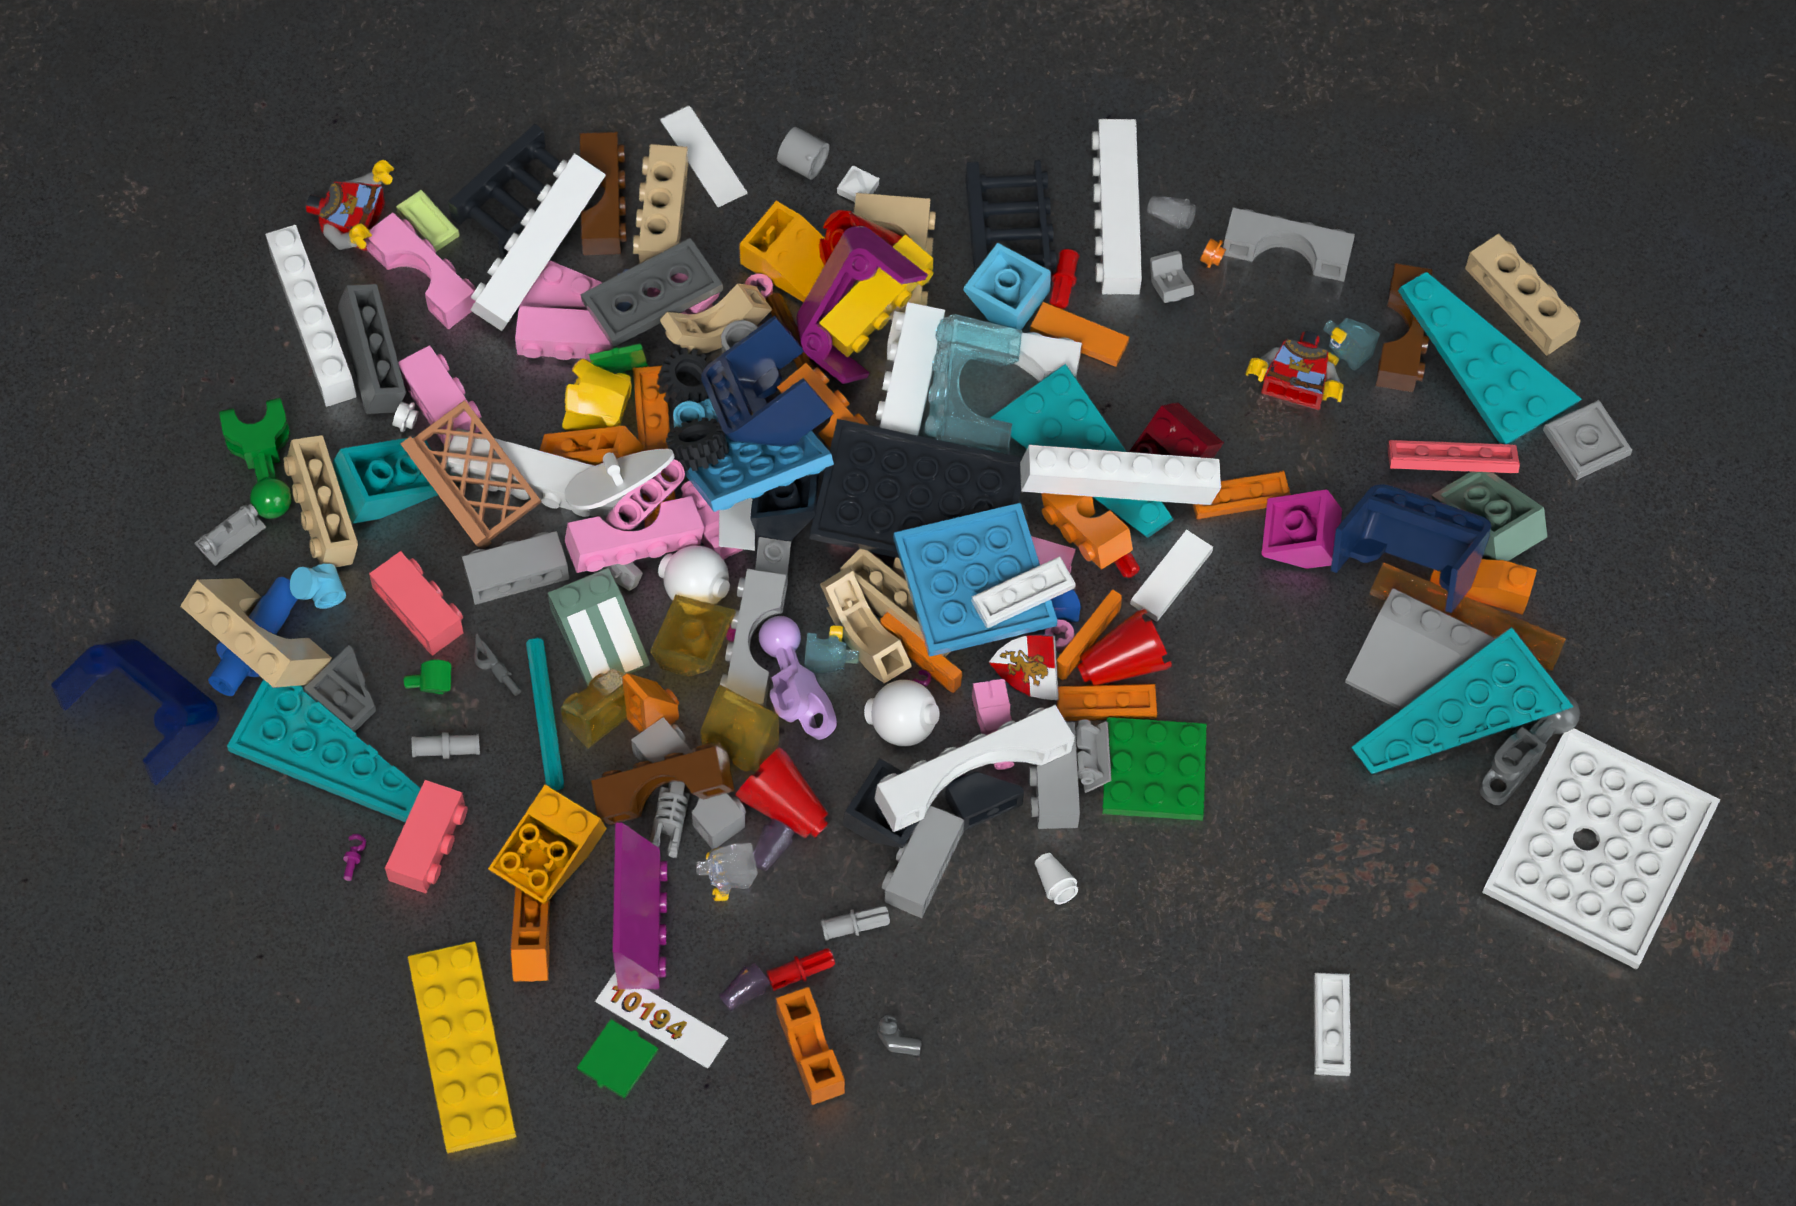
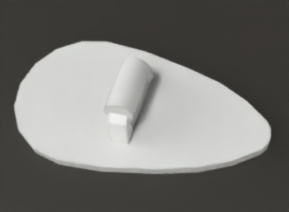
[565,449,675,510]

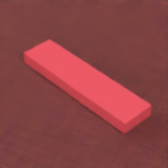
[1388,440,1520,473]

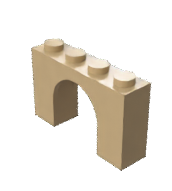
[850,193,936,320]
[180,578,332,688]

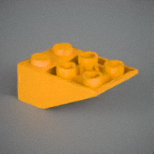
[739,200,825,302]
[488,785,607,905]

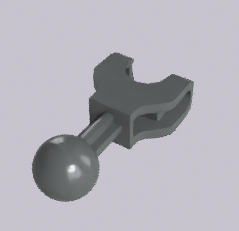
[1479,692,1580,805]

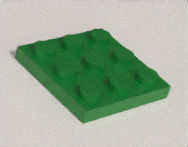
[1102,717,1207,821]

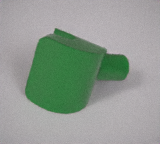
[404,660,451,694]

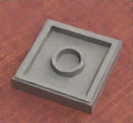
[1543,400,1632,480]

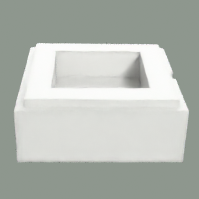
[837,165,879,202]

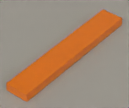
[633,366,675,528]

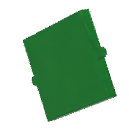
[589,344,648,374]
[577,1019,659,1099]

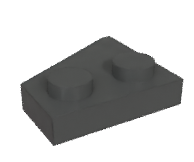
[304,645,376,732]

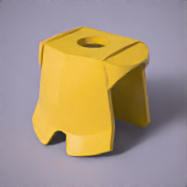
[562,358,632,431]

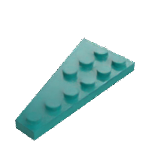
[1398,272,1582,444]
[988,364,1174,538]
[1351,627,1573,775]
[227,679,421,823]

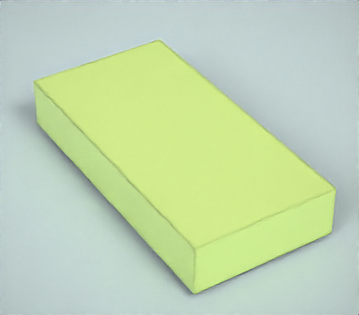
[396,190,459,252]

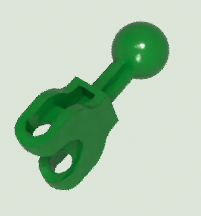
[219,398,292,519]

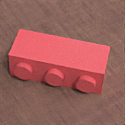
[369,551,463,656]
[385,780,468,894]

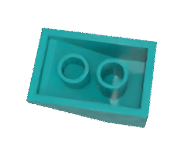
[332,436,438,524]

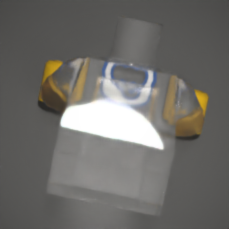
[696,843,757,901]

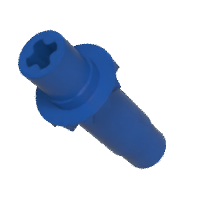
[208,577,298,696]

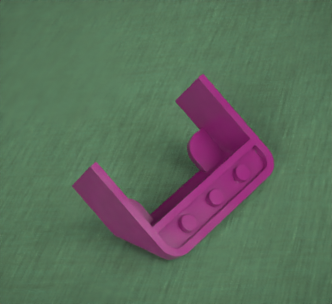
[796,226,928,384]

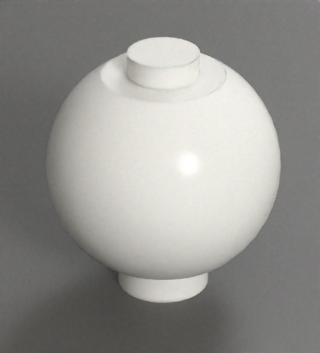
[658,545,730,611]
[864,680,940,746]

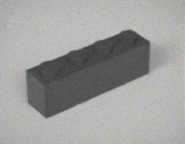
[338,284,406,414]

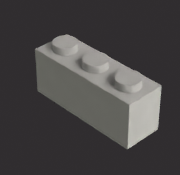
[462,531,569,605]
[1029,722,1080,829]
[882,805,964,918]

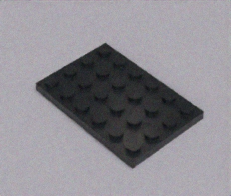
[809,419,1022,558]

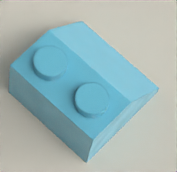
[964,243,1051,332]

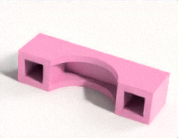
[365,213,476,330]
[565,496,704,573]

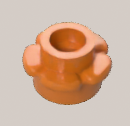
[1200,238,1226,268]

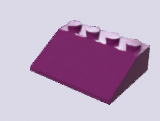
[613,823,668,989]

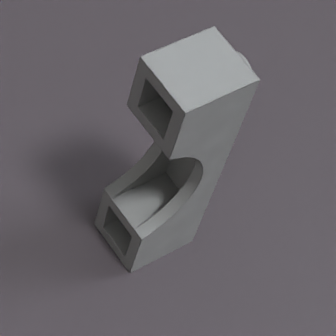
[1223,208,1355,282]
[719,569,788,709]
[631,717,746,850]

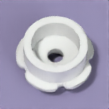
[393,402,419,432]

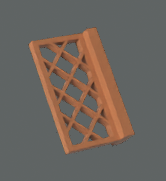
[401,400,542,549]

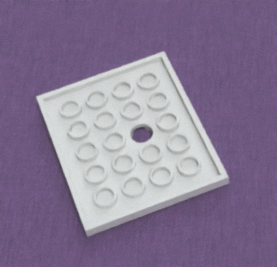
[1482,728,1720,969]

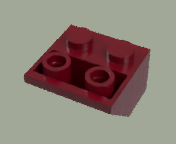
[1129,402,1224,459]

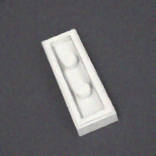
[1130,530,1213,622]
[971,557,1076,629]
[1314,973,1351,1076]

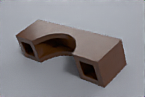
[580,132,627,255]
[1376,263,1432,392]
[591,744,735,825]

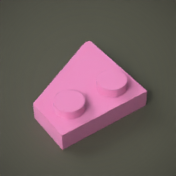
[518,260,602,310]

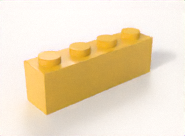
[819,234,934,358]

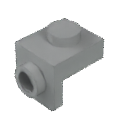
[1150,251,1194,303]

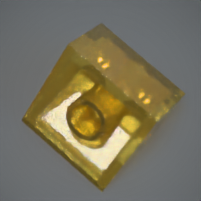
[650,594,736,677]
[560,668,627,749]
[701,685,779,772]

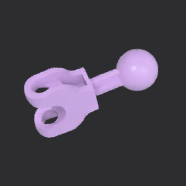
[759,616,837,740]

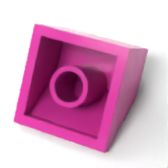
[1262,490,1342,569]

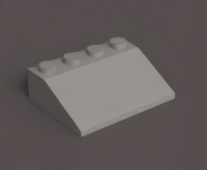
[1345,588,1496,710]

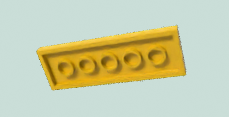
[408,941,516,1153]

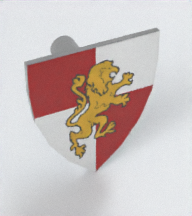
[989,634,1060,700]

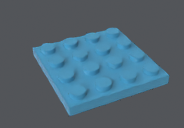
[685,431,834,512]
[893,503,1058,657]

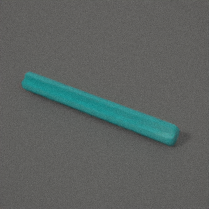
[526,638,564,790]

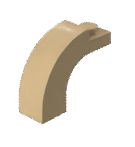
[660,283,772,355]
[820,568,912,683]

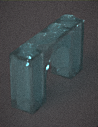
[925,314,1022,455]

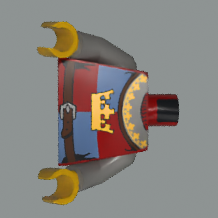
[306,160,394,251]
[1245,331,1344,410]

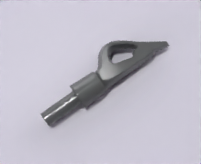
[474,633,521,696]

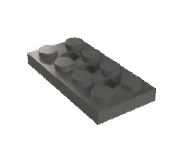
[581,238,723,348]

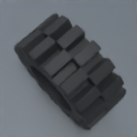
[657,348,712,408]
[666,418,729,471]

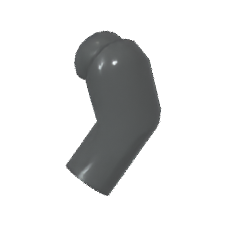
[876,1015,922,1056]

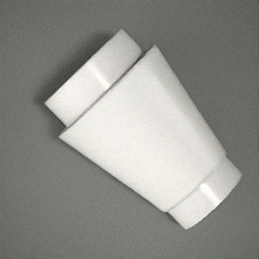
[1035,853,1078,904]

